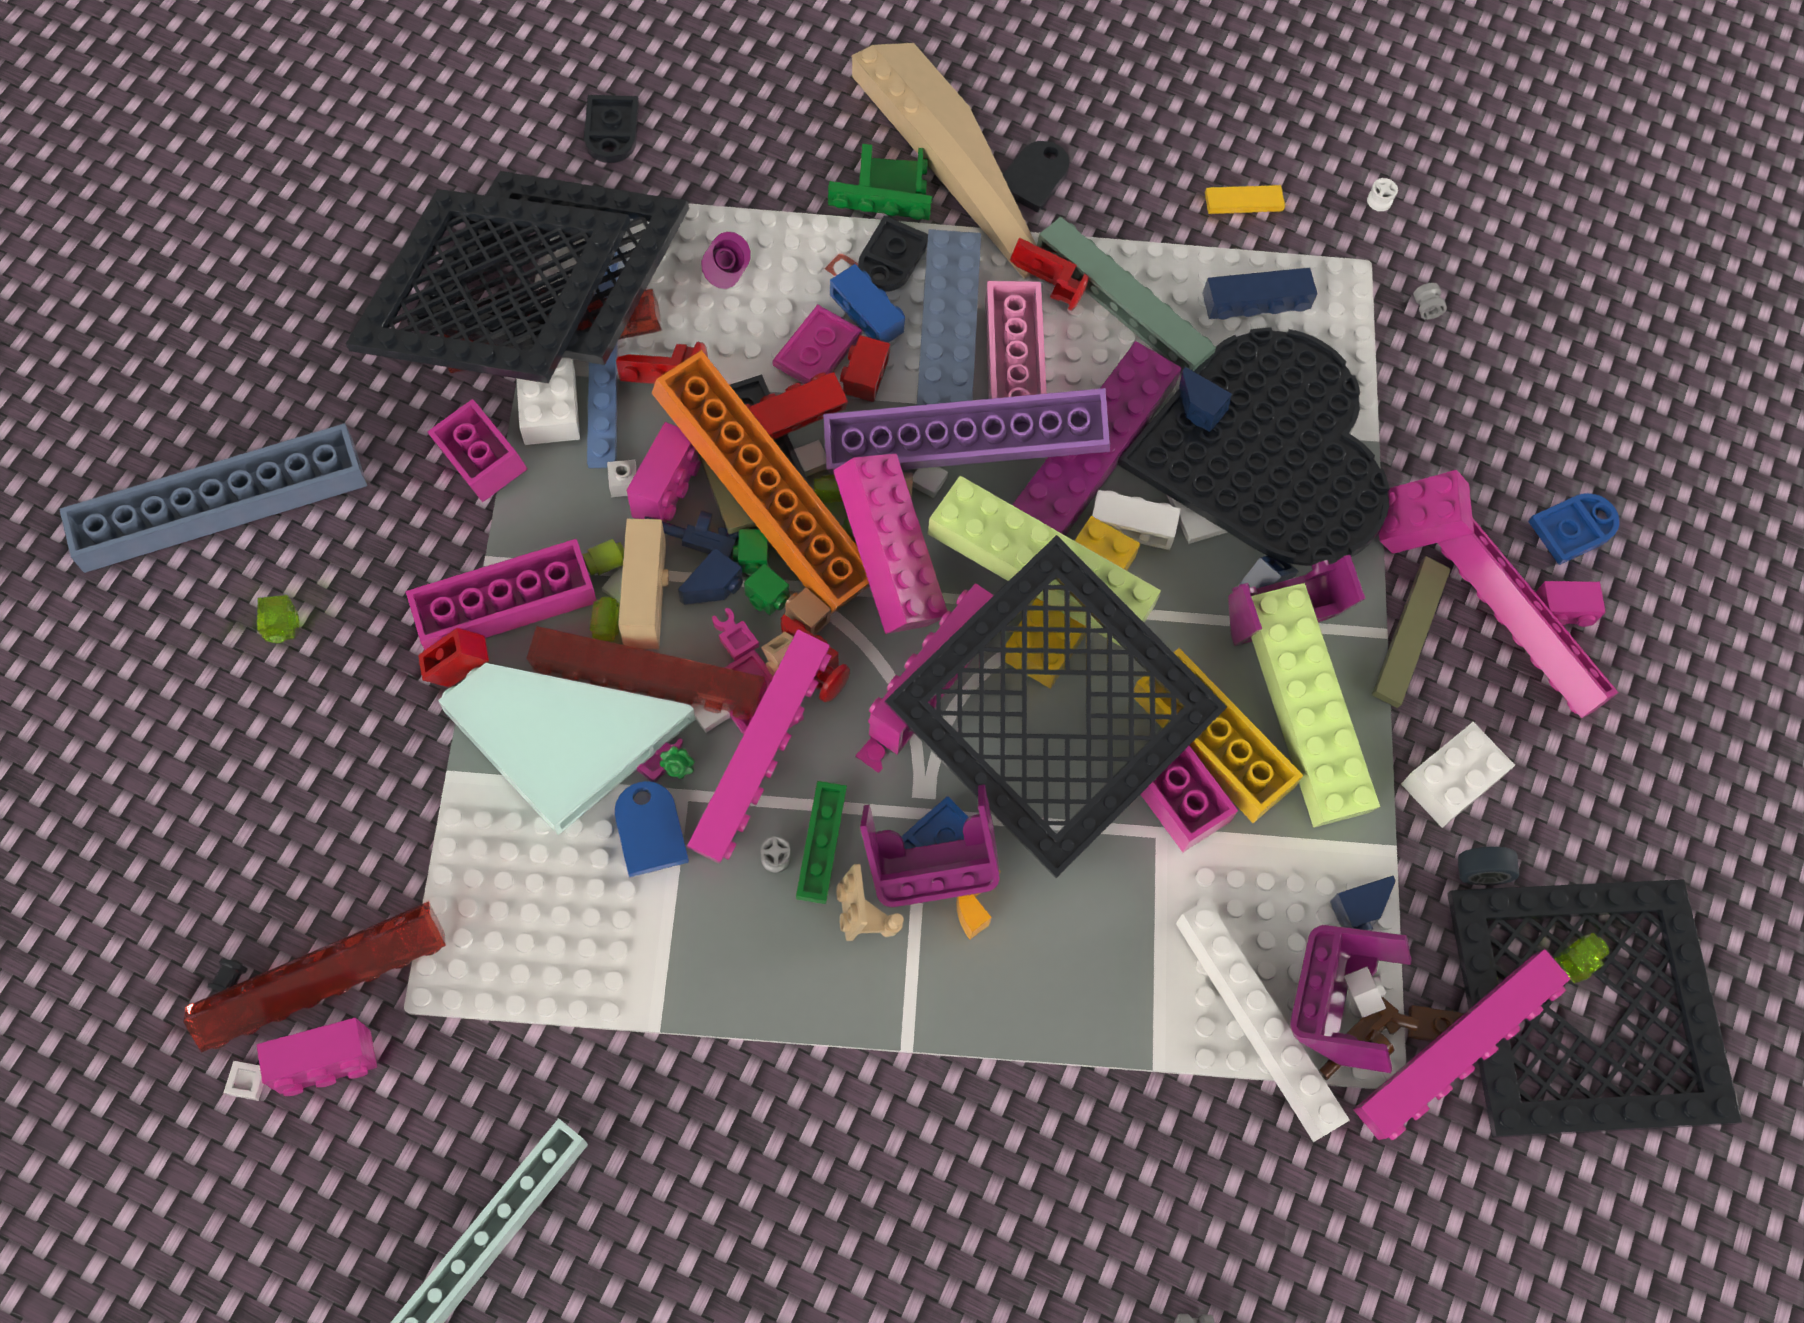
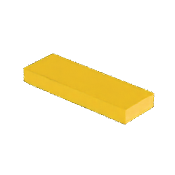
[1205,185,1285,214]

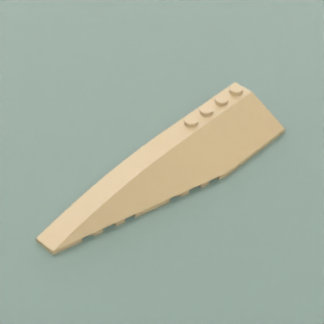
[852,43,1037,279]

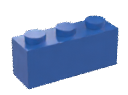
[830,264,905,343]

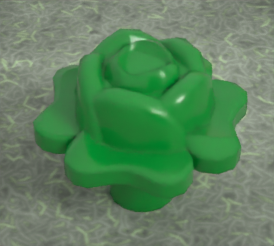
[660,746,695,779]

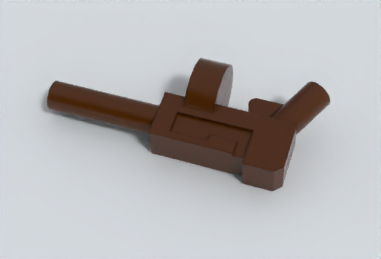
[1318,997,1420,1080]

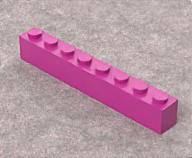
[1438,517,1619,718]
[687,629,831,864]
[1353,949,1571,1141]

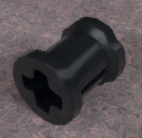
[206,958,248,999]

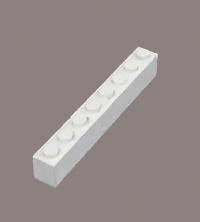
[1176,900,1350,1142]

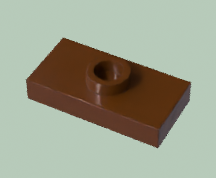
[1408,1005,1464,1042]

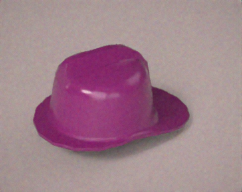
[701,232,751,289]

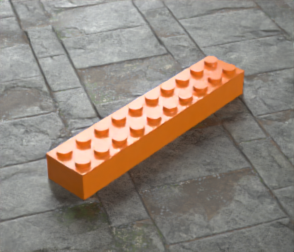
[652,350,870,615]

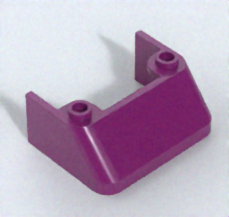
[1228,555,1366,646]
[860,784,1000,907]
[1290,925,1411,1073]

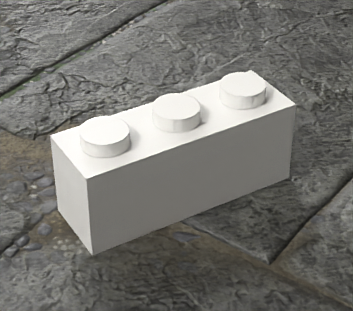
[1091,490,1180,550]

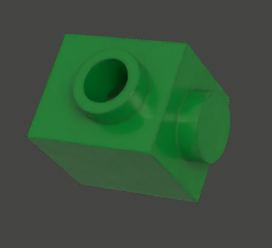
[733,529,769,575]
[744,564,790,616]

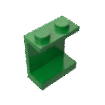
[859,144,928,195]

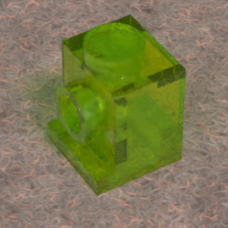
[1554,933,1610,983]

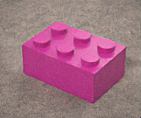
[427,399,528,503]
[626,422,701,522]
[1379,470,1474,554]
[1140,746,1238,852]
[256,1017,377,1096]

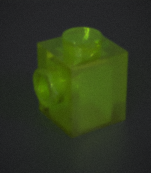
[257,595,300,643]

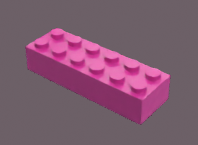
[833,454,947,634]
[405,539,597,650]
[868,583,994,755]

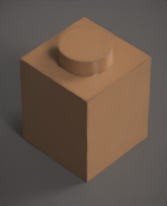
[785,587,831,636]

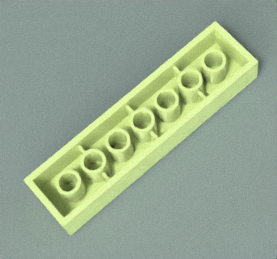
[928,476,1161,648]
[1251,583,1380,828]

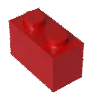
[840,335,891,402]
[418,628,489,687]

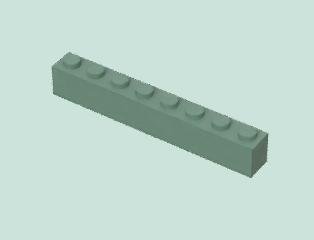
[1037,217,1216,374]

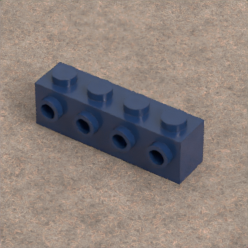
[1202,267,1318,320]

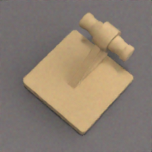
[836,864,904,941]

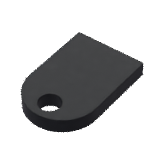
[584,95,639,163]
[1003,141,1070,213]
[858,215,928,292]

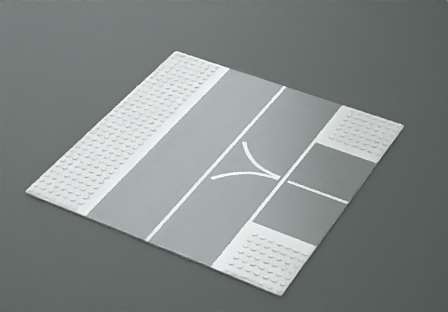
[404,204,1406,1089]

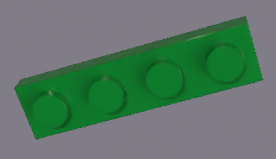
[828,181,932,220]
[796,781,847,904]

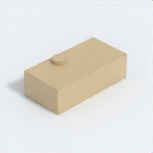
[618,519,669,650]

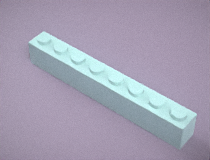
[390,1118,588,1323]

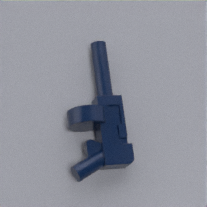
[644,510,739,558]

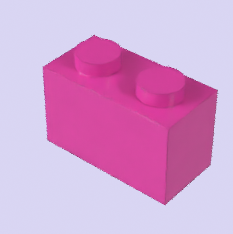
[1535,581,1605,627]

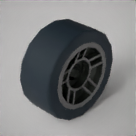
[1458,846,1519,885]

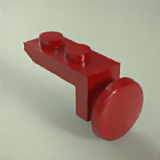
[1010,238,1089,311]
[615,341,708,384]
[780,614,850,702]

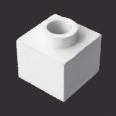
[607,460,637,497]
[1344,967,1387,1018]

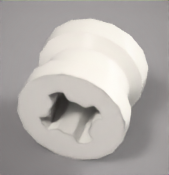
[1367,178,1398,211]

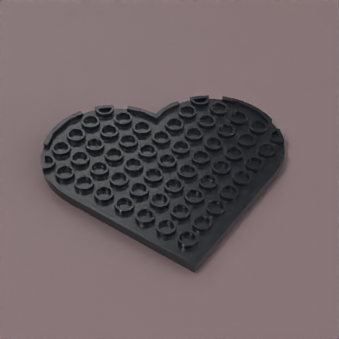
[1118,327,1389,566]

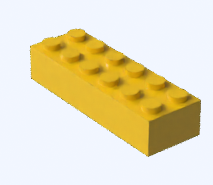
[1005,516,1140,689]
[1134,648,1304,823]

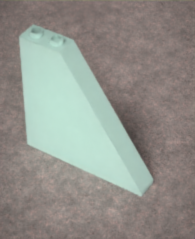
[438,663,696,835]

